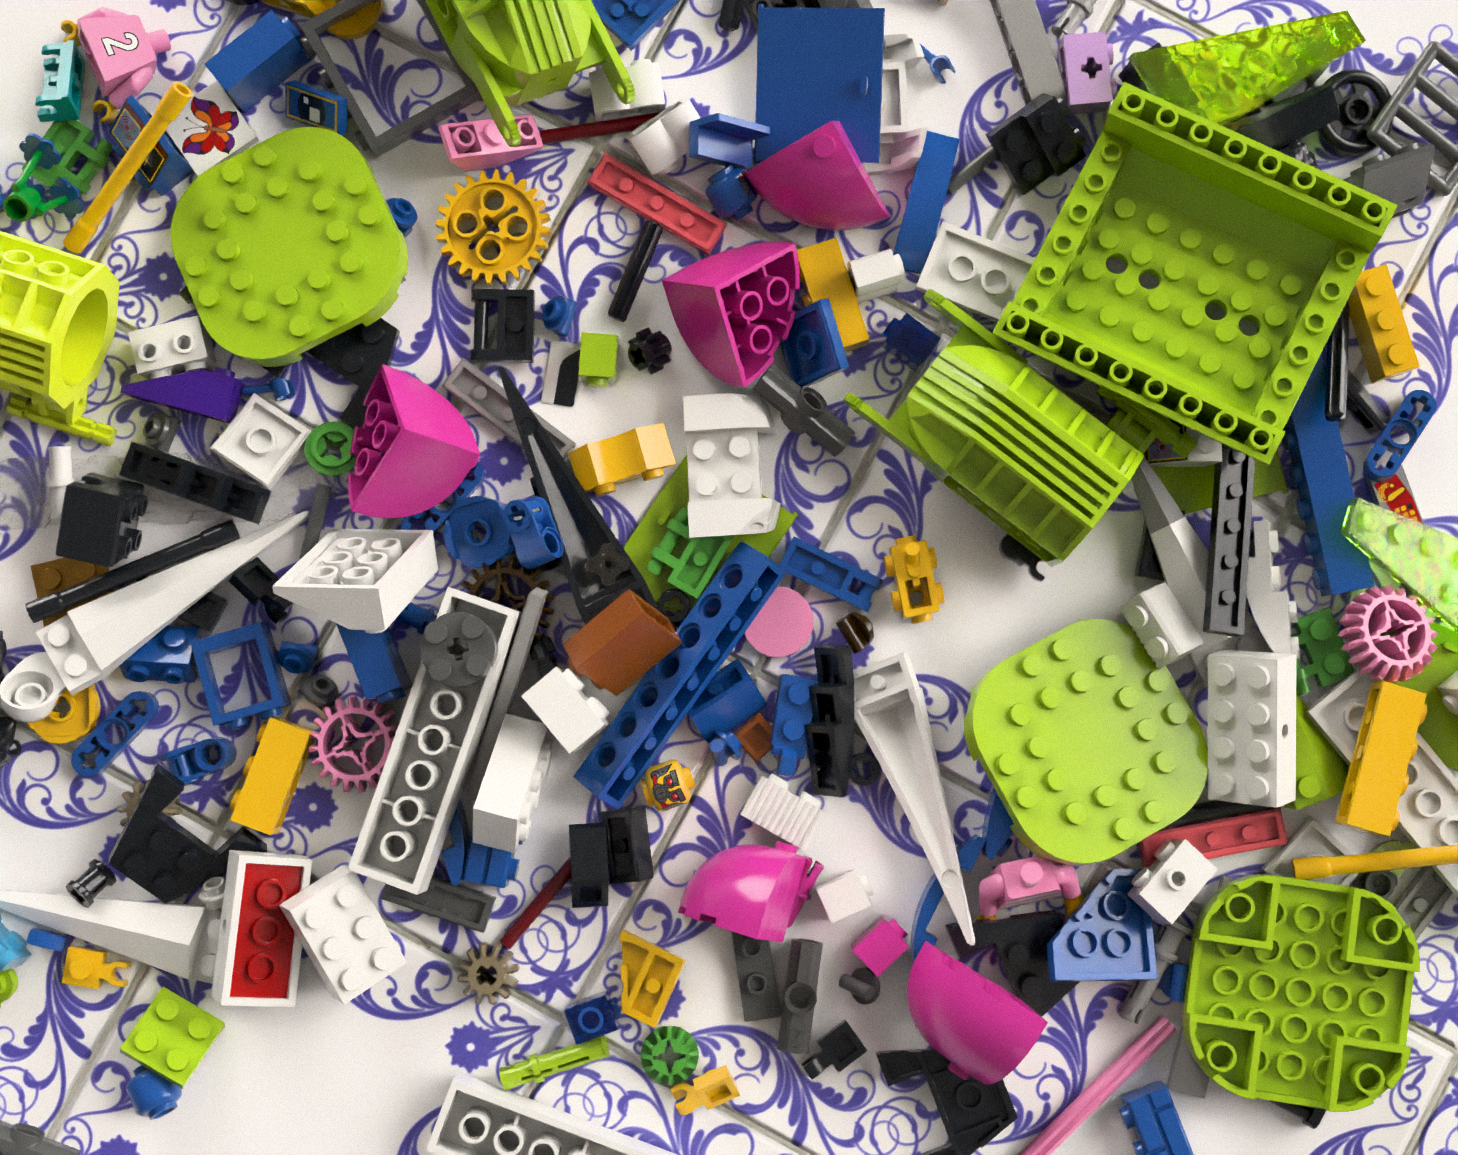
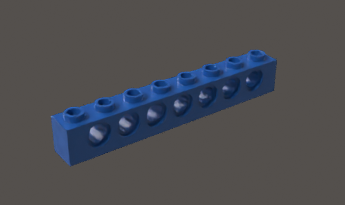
[573,541,787,810]

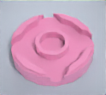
[744,587,813,657]

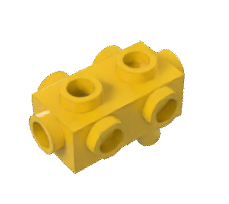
[883,535,945,624]

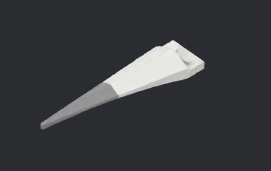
[1109,412,1269,687]

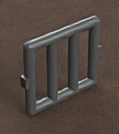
[1366,41,1458,196]

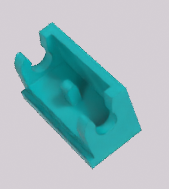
[35,40,86,122]

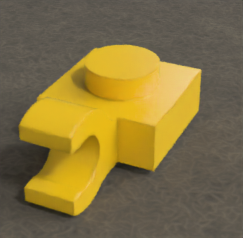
[670,1065,741,1116]

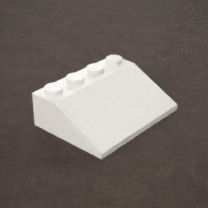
[272,529,438,634]

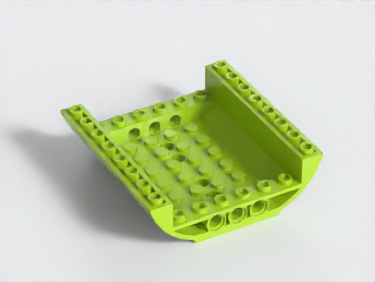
[992,82,1398,466]

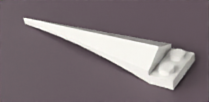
[35,511,310,696]
[853,652,975,945]
[0,890,222,984]

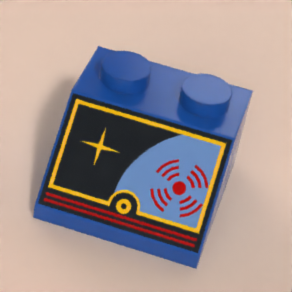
[109,95,194,196]

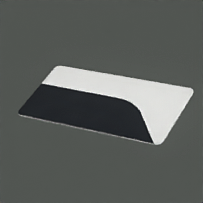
[541,340,581,407]

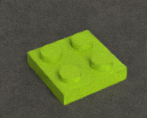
[119,986,225,1089]

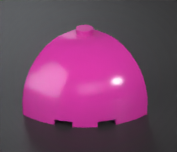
[745,120,891,231]
[662,242,800,388]
[348,364,480,518]
[678,841,806,942]
[907,941,1048,1085]

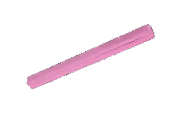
[1018,1016,1176,1155]

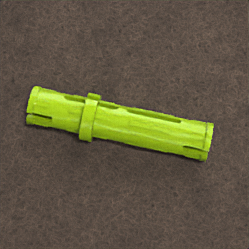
[499,1034,610,1091]

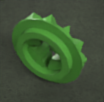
[304,421,356,478]
[640,1026,699,1086]

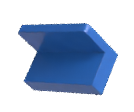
[689,113,770,170]
[688,658,767,743]

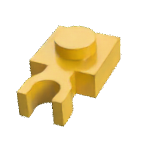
[61,945,132,989]

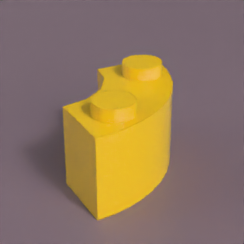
[568,423,676,497]

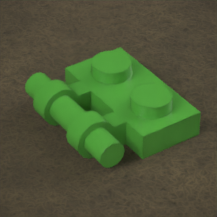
[21,120,113,196]
[646,507,734,599]
[1291,607,1355,696]

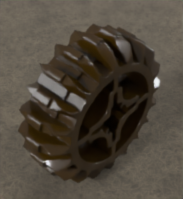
[461,556,555,640]

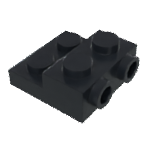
[985,93,1087,195]

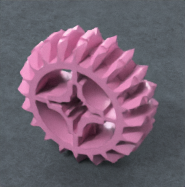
[1337,585,1438,683]
[308,695,399,793]

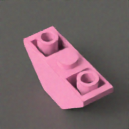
[438,114,544,172]

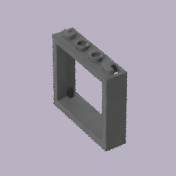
[300,0,482,157]

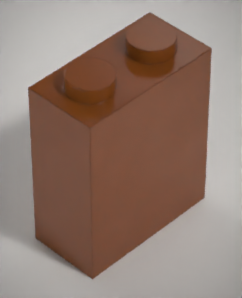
[563,589,682,696]

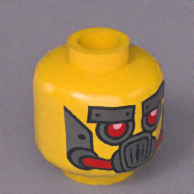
[640,759,696,812]

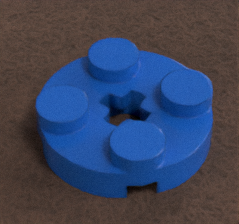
[443,496,515,568]

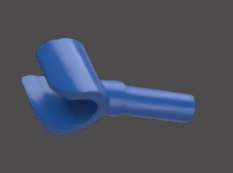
[920,43,956,84]
[242,377,295,401]

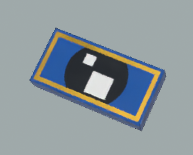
[285,80,347,135]

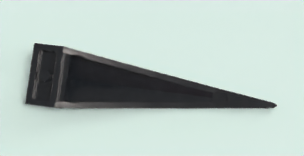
[499,367,659,625]

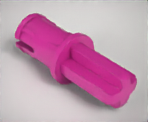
[787,855,824,928]

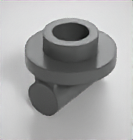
[143,413,181,454]
[298,674,338,711]
[839,967,880,1005]

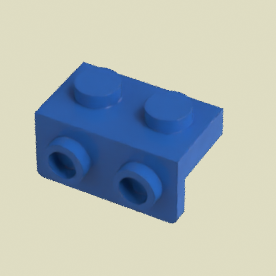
[119,626,200,684]

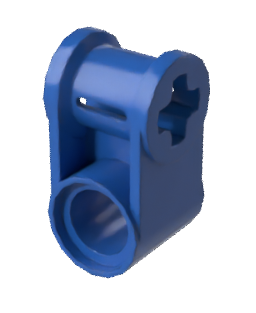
[503,496,564,569]
[160,737,237,787]

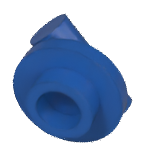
[386,198,418,238]
[542,296,578,337]
[278,641,319,674]
[710,729,742,766]
[1159,963,1189,1002]

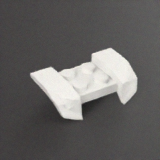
[862,33,928,176]
[683,393,781,538]

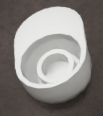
[0,652,67,722]

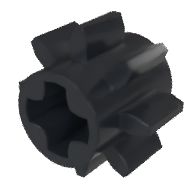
[628,327,672,375]

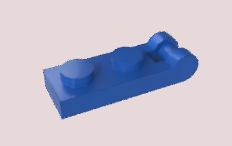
[779,536,883,613]

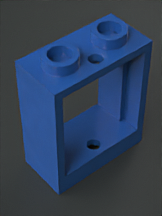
[190,622,292,730]

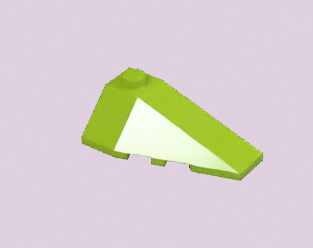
[1284,693,1349,810]

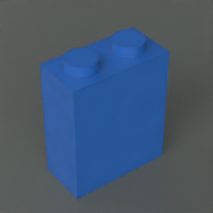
[204,10,310,113]
[336,623,413,704]

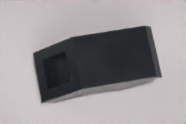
[569,822,609,908]

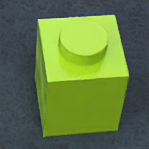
[578,332,620,388]

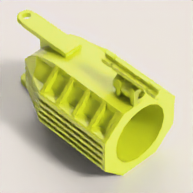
[0,231,120,447]

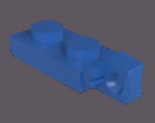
[770,674,818,776]

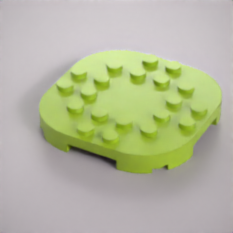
[170,127,409,367]
[964,619,1208,866]
[1182,874,1420,1112]

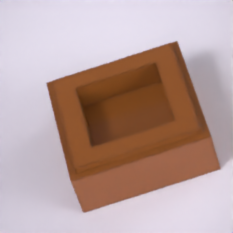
[734,712,772,763]

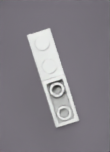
[1246,521,1300,659]

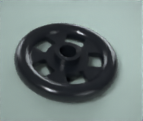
[1318,69,1394,155]

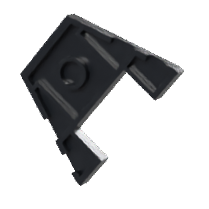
[261,318,400,429]
[108,764,267,904]
[945,909,1080,1017]
[876,1048,1018,1155]

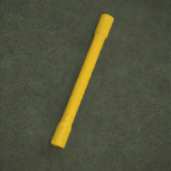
[63,81,193,254]
[1291,845,1458,880]

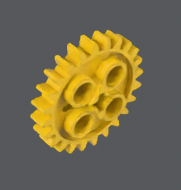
[435,169,552,287]

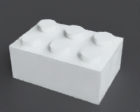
[521,667,610,754]
[472,713,553,853]
[279,865,407,1005]

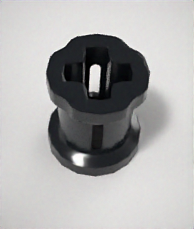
[66,859,117,908]

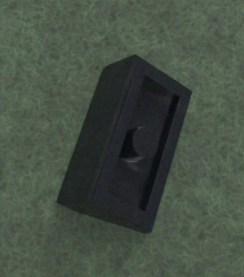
[1346,369,1390,434]
[601,807,653,884]

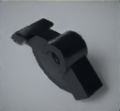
[529,634,560,678]

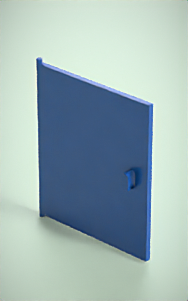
[754,4,885,164]

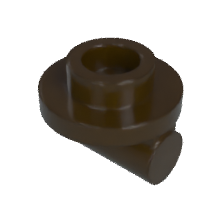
[836,612,874,654]

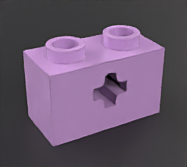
[1058,31,1117,115]

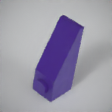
[120,367,245,424]

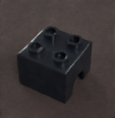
[55,472,148,567]

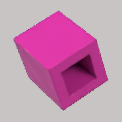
[850,916,909,977]

